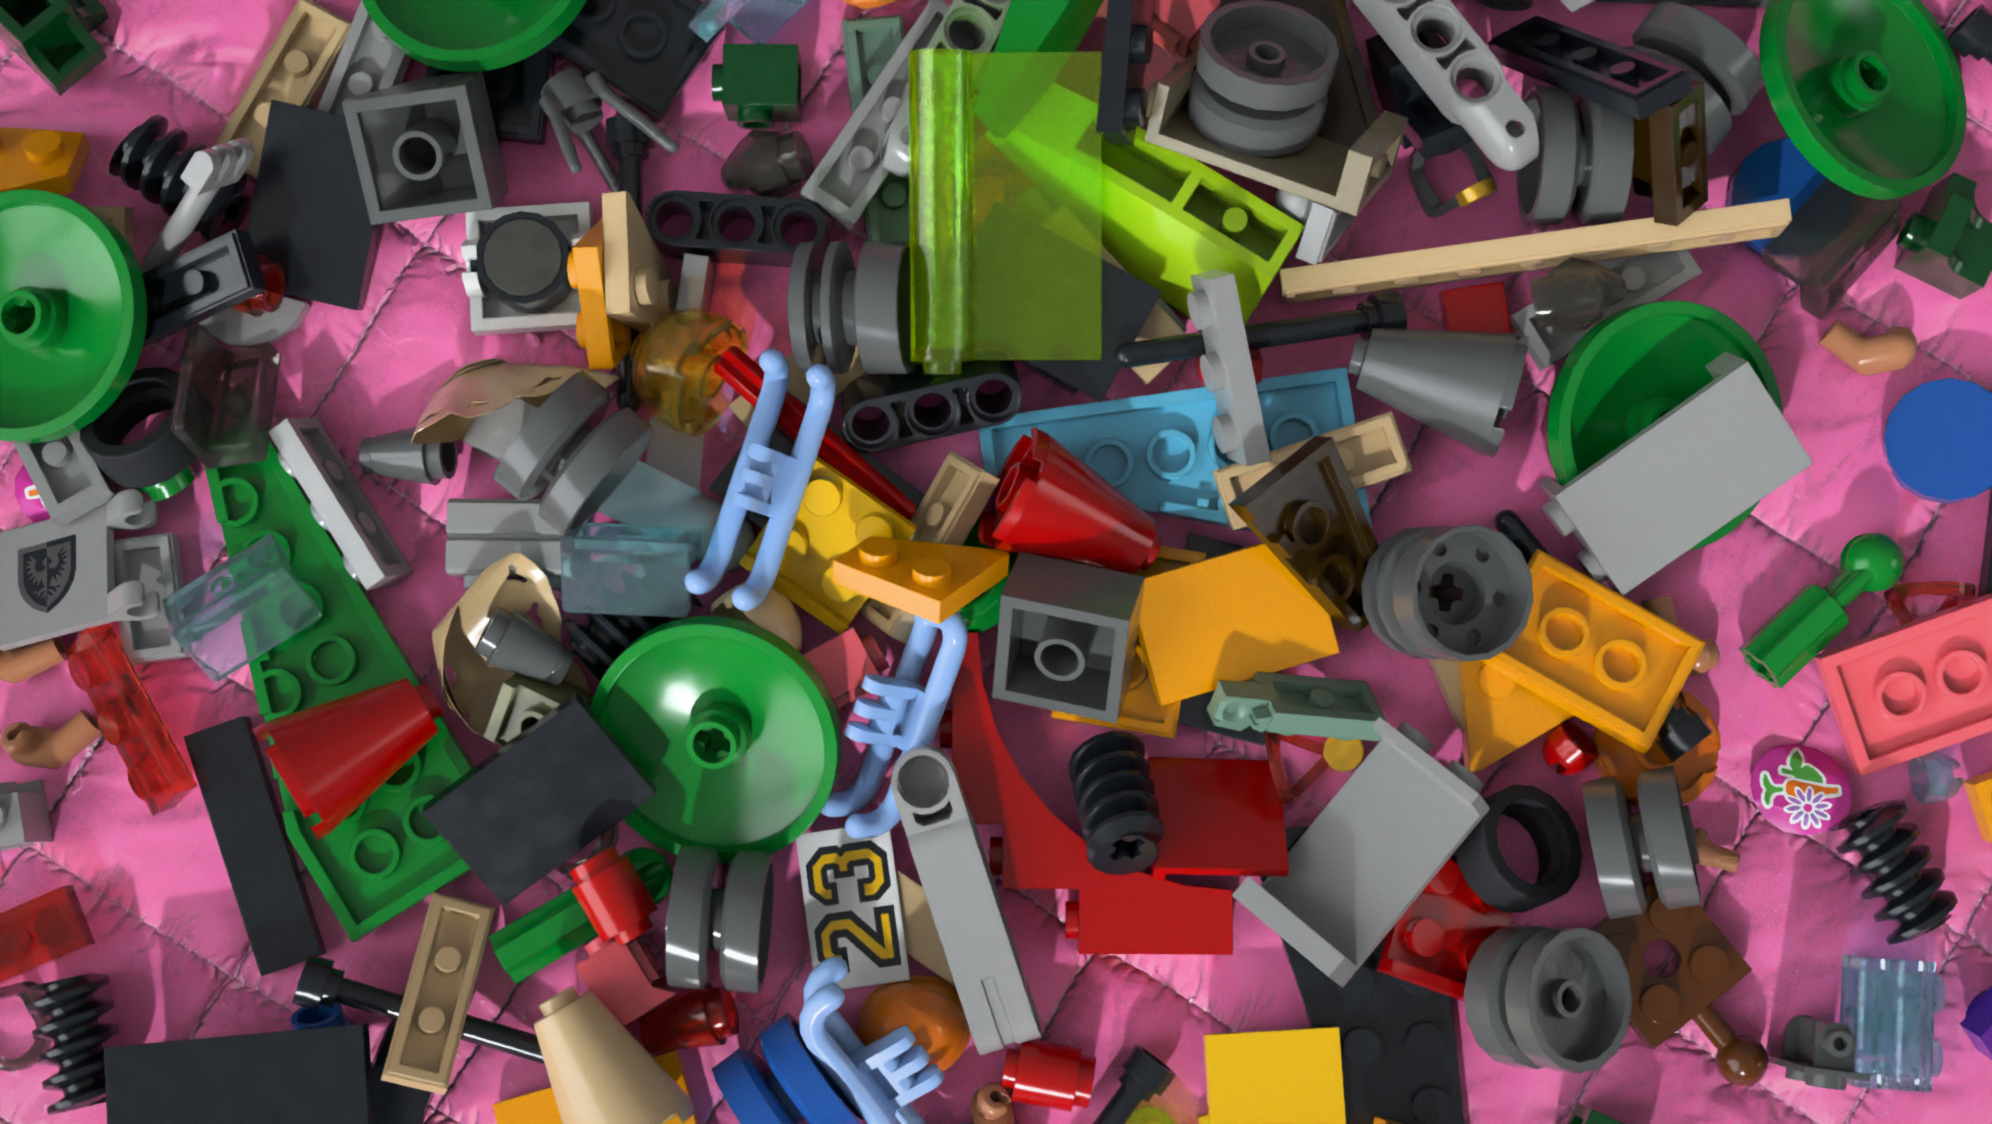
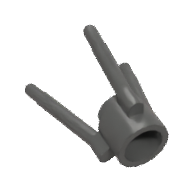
[539,68,679,192]

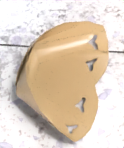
[411,358,620,444]
[431,552,592,746]

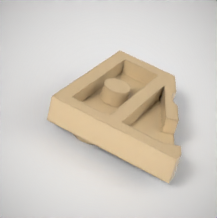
[602,191,679,337]

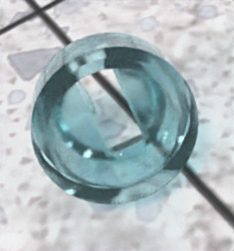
[1908,752,1964,804]

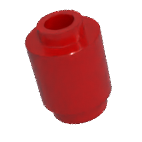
[569,845,658,946]
[1001,1039,1096,1112]

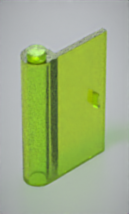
[908,49,1102,374]

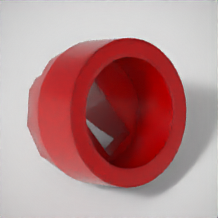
[1542,720,1599,776]

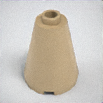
[533,986,696,1124]

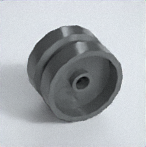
[1187,0,1339,157]
[1625,2,1765,158]
[1516,86,1634,226]
[493,370,655,538]
[1582,765,1702,919]
[665,845,774,994]
[1464,925,1632,1073]

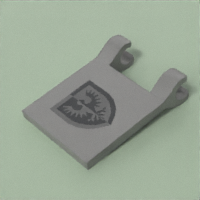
[0,489,160,651]

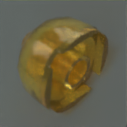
[630,308,748,436]

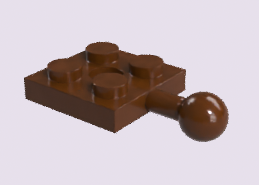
[1590,879,1768,1086]

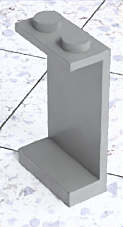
[1538,352,1813,596]
[1232,716,1490,988]

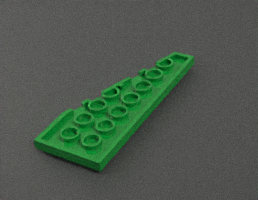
[202,416,475,943]

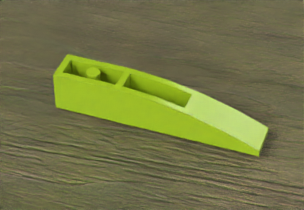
[970,52,1305,326]

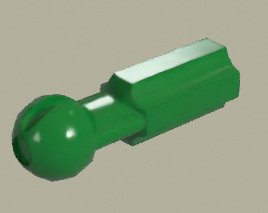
[1738,533,1904,688]
[489,847,673,984]

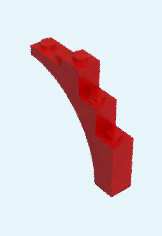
[940,633,1233,955]

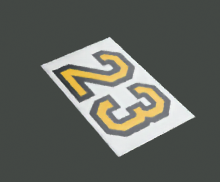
[796,828,910,989]

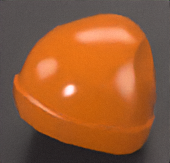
[857,975,971,1071]

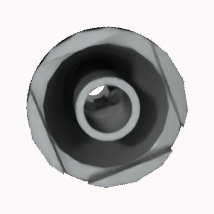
[1347,328,1529,458]

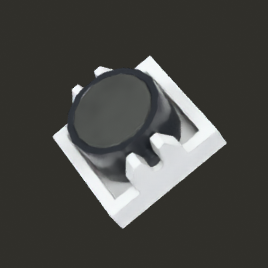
[461,202,594,336]

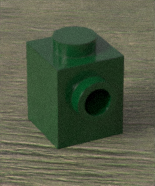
[711,44,802,130]

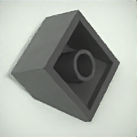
[342,71,509,225]

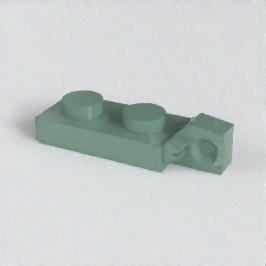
[1207,671,1388,741]

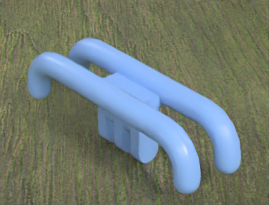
[685,348,836,611]
[821,611,968,839]
[799,956,968,1124]

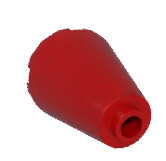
[978,427,1162,574]
[251,677,444,840]

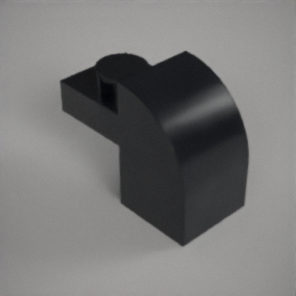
[1366,31,1473,160]

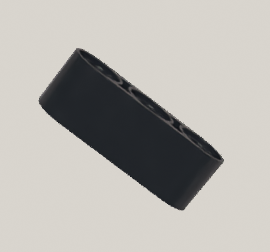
[645,190,830,268]
[841,349,1022,452]

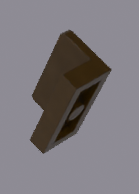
[1633,80,1708,226]

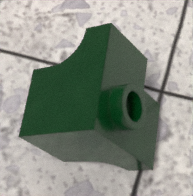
[0,0,109,96]
[1894,172,1992,300]

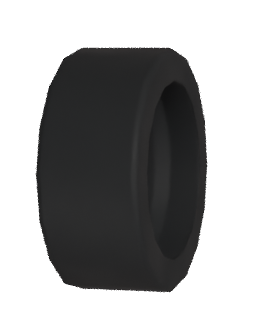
[80,367,211,488]
[1456,785,1582,913]

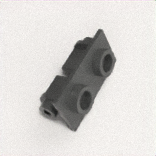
[1768,1015,1871,1090]

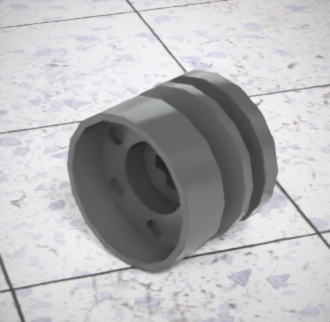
[787,241,922,374]
[1361,525,1533,662]

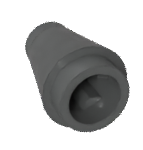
[359,427,458,485]
[474,606,575,687]

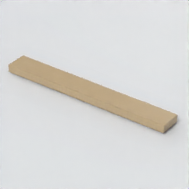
[1280,198,1792,305]

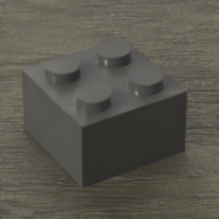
[992,552,1145,724]

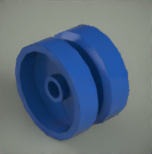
[712,1012,867,1124]

